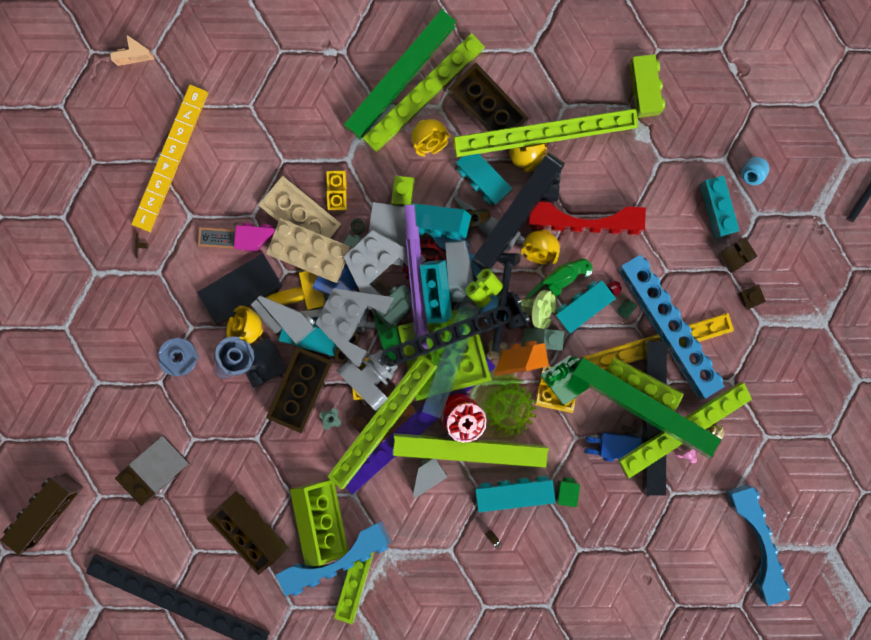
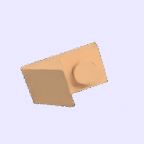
[110,35,155,66]

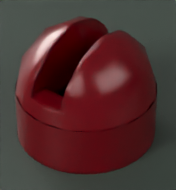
[606,281,622,297]

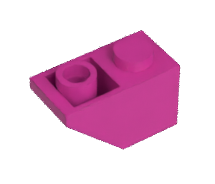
[234,223,276,252]

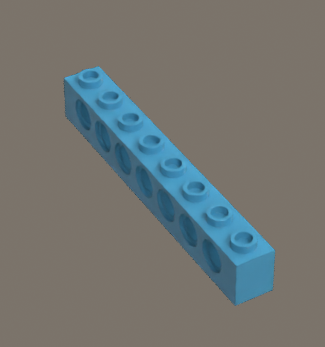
[617,254,725,400]

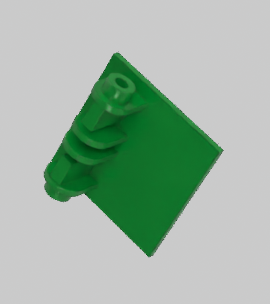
[540,356,589,406]

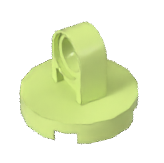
[520,290,556,329]

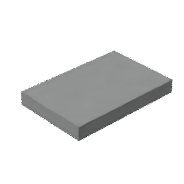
[368,202,406,266]

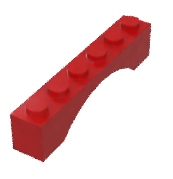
[528,202,646,236]

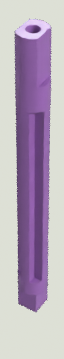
[404,204,428,349]

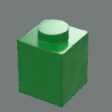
[555,477,580,507]

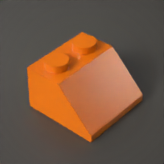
[495,340,549,376]

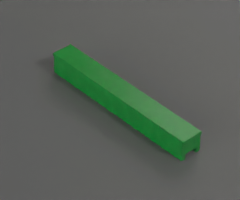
[344,8,456,140]
[572,358,722,459]

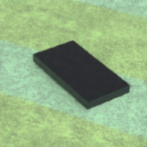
[197,253,283,325]

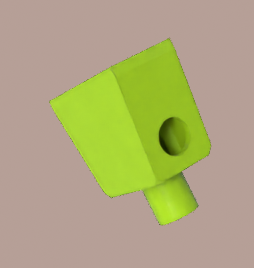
[391,176,415,207]

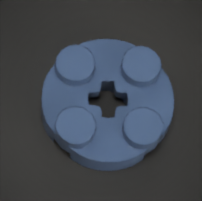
[158,338,199,376]

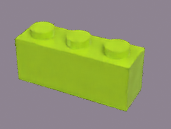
[629,54,665,118]

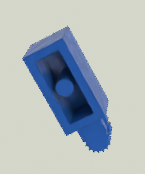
[584,432,642,462]

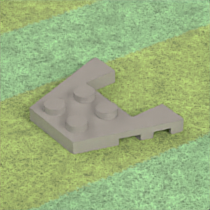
[343,229,426,310]
[315,289,394,367]

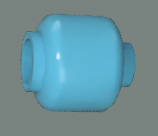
[741,157,770,185]

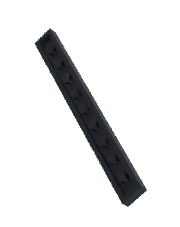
[86,554,270,640]

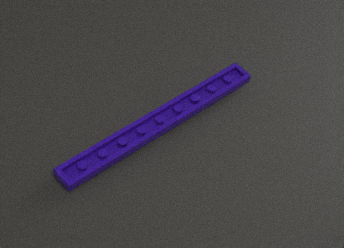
[346,356,496,495]

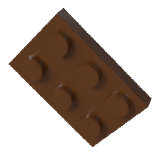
[349,383,417,446]

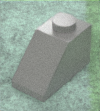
[413,458,447,498]

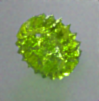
[485,383,537,435]

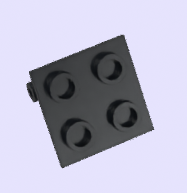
[505,291,530,330]
[246,336,287,388]

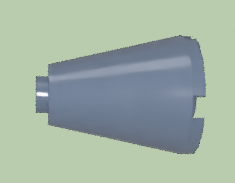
[213,337,254,379]

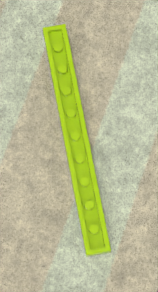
[452,109,638,157]

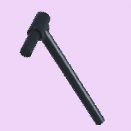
[491,253,520,352]

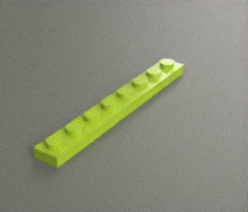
[363,33,485,153]
[327,355,438,489]
[617,382,752,478]

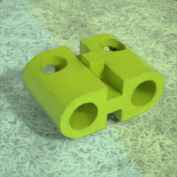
[465,269,503,308]

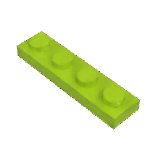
[607,358,684,411]
[334,552,374,624]

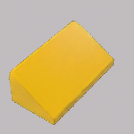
[265,286,305,306]

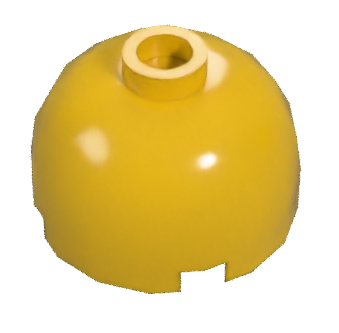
[411,119,450,157]
[509,143,547,172]
[521,230,560,265]
[226,306,263,344]

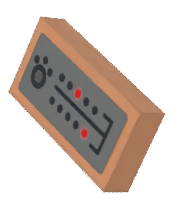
[198,227,236,249]

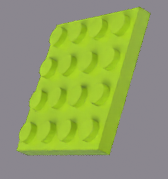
[397,306,492,401]

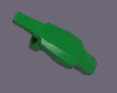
[526,259,593,298]

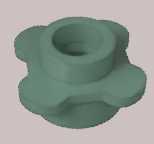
[320,408,341,430]

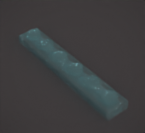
[422,301,480,418]

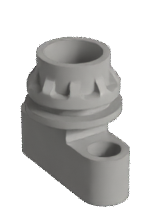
[337,349,398,411]

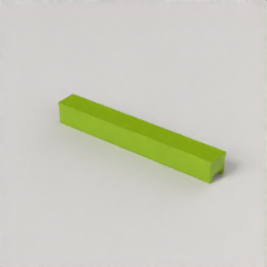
[393,433,549,467]

